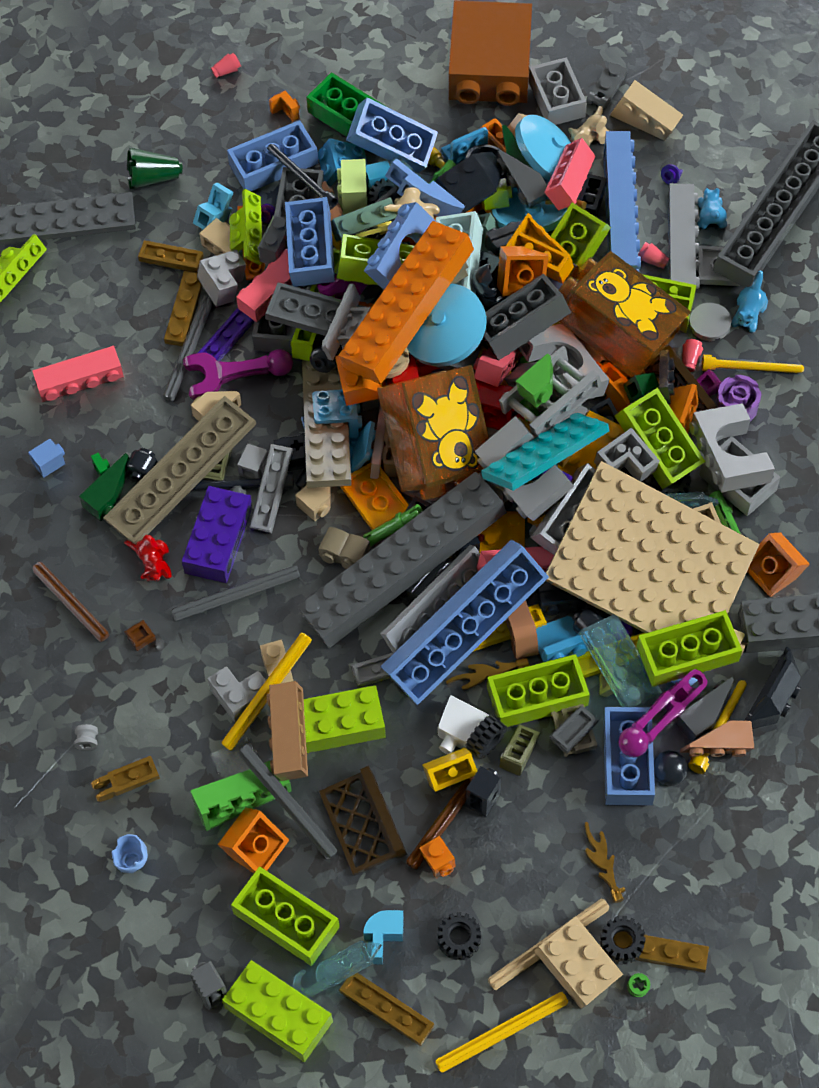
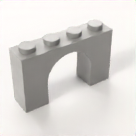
[518,323,610,400]
[689,403,775,492]
[475,416,574,521]

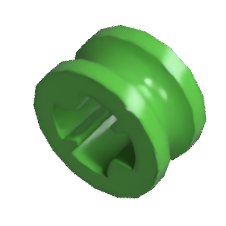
[627,973,651,997]

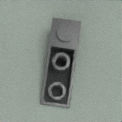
[497,150,548,209]
[676,677,734,742]

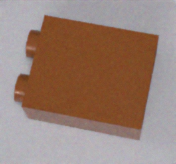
[449,0,532,106]

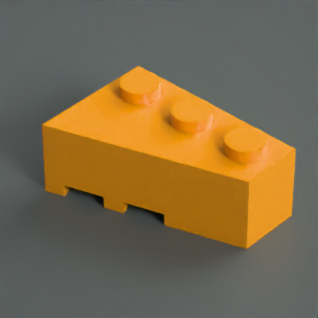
[506,213,574,284]

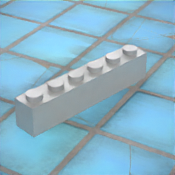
[668,183,700,289]

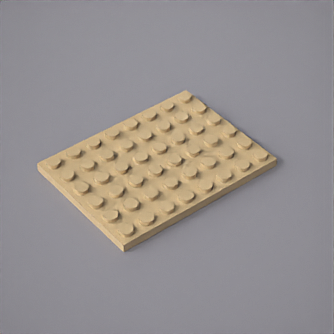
[546,461,759,633]

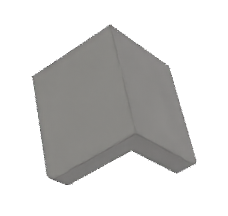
[237,443,267,479]

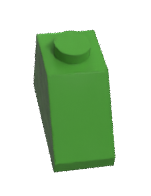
[516,353,553,408]

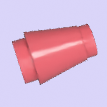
[211,53,241,78]
[638,242,670,269]
[682,339,703,372]

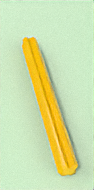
[222,633,312,750]
[435,992,568,1073]

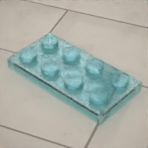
[579,614,662,707]

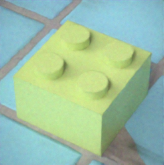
[337,159,367,215]

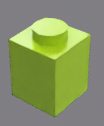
[484,178,513,210]

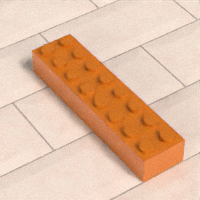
[338,221,474,384]

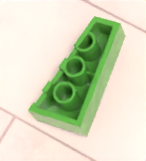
[190,761,292,831]

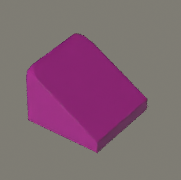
[696,369,722,397]

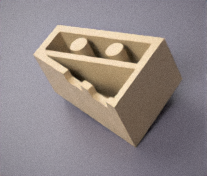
[610,80,683,141]

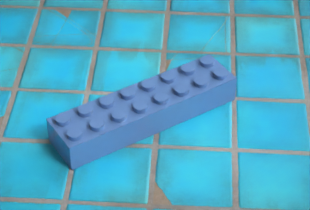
[603,131,641,285]
[380,539,549,705]

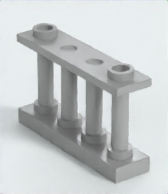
[499,346,602,438]

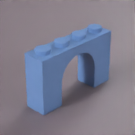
[364,202,436,290]

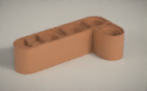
[505,600,538,660]

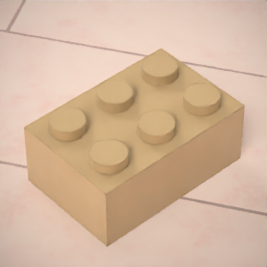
[534,916,623,1009]

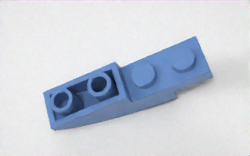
[385,159,465,217]

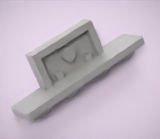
[322,284,371,360]

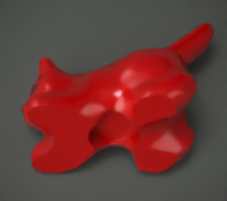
[124,535,172,582]

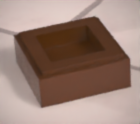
[124,620,156,651]

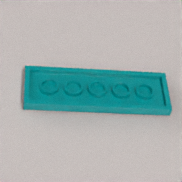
[481,413,609,491]

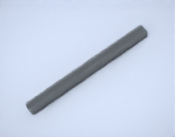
[163,295,213,402]
[172,565,300,620]
[237,744,337,859]

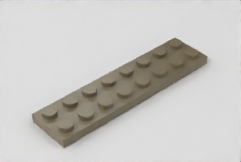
[302,360,351,488]
[103,396,256,544]

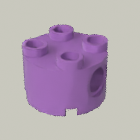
[716,375,761,421]

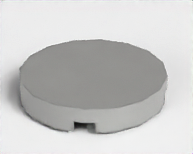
[689,303,732,342]

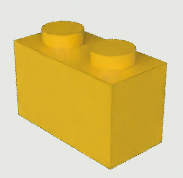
[422,748,477,792]

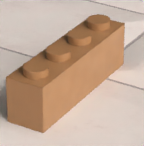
[267,681,308,781]

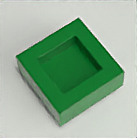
[91,452,110,477]

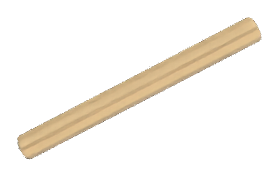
[488,899,609,990]

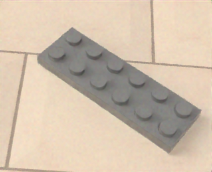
[380,545,480,654]

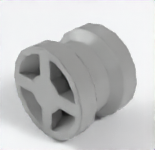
[74,724,98,750]

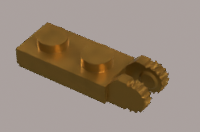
[91,756,160,802]

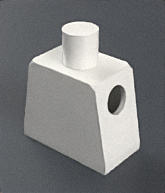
[438,695,489,754]

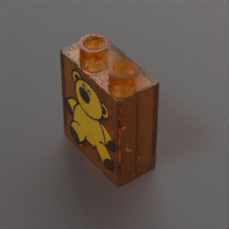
[559,251,691,377]
[377,365,489,500]

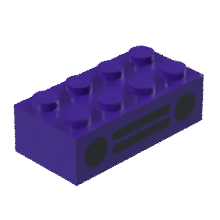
[182,486,252,583]

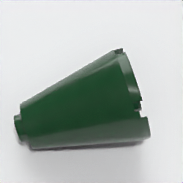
[127,148,183,189]

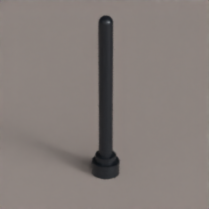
[267,144,339,210]
[192,472,294,490]

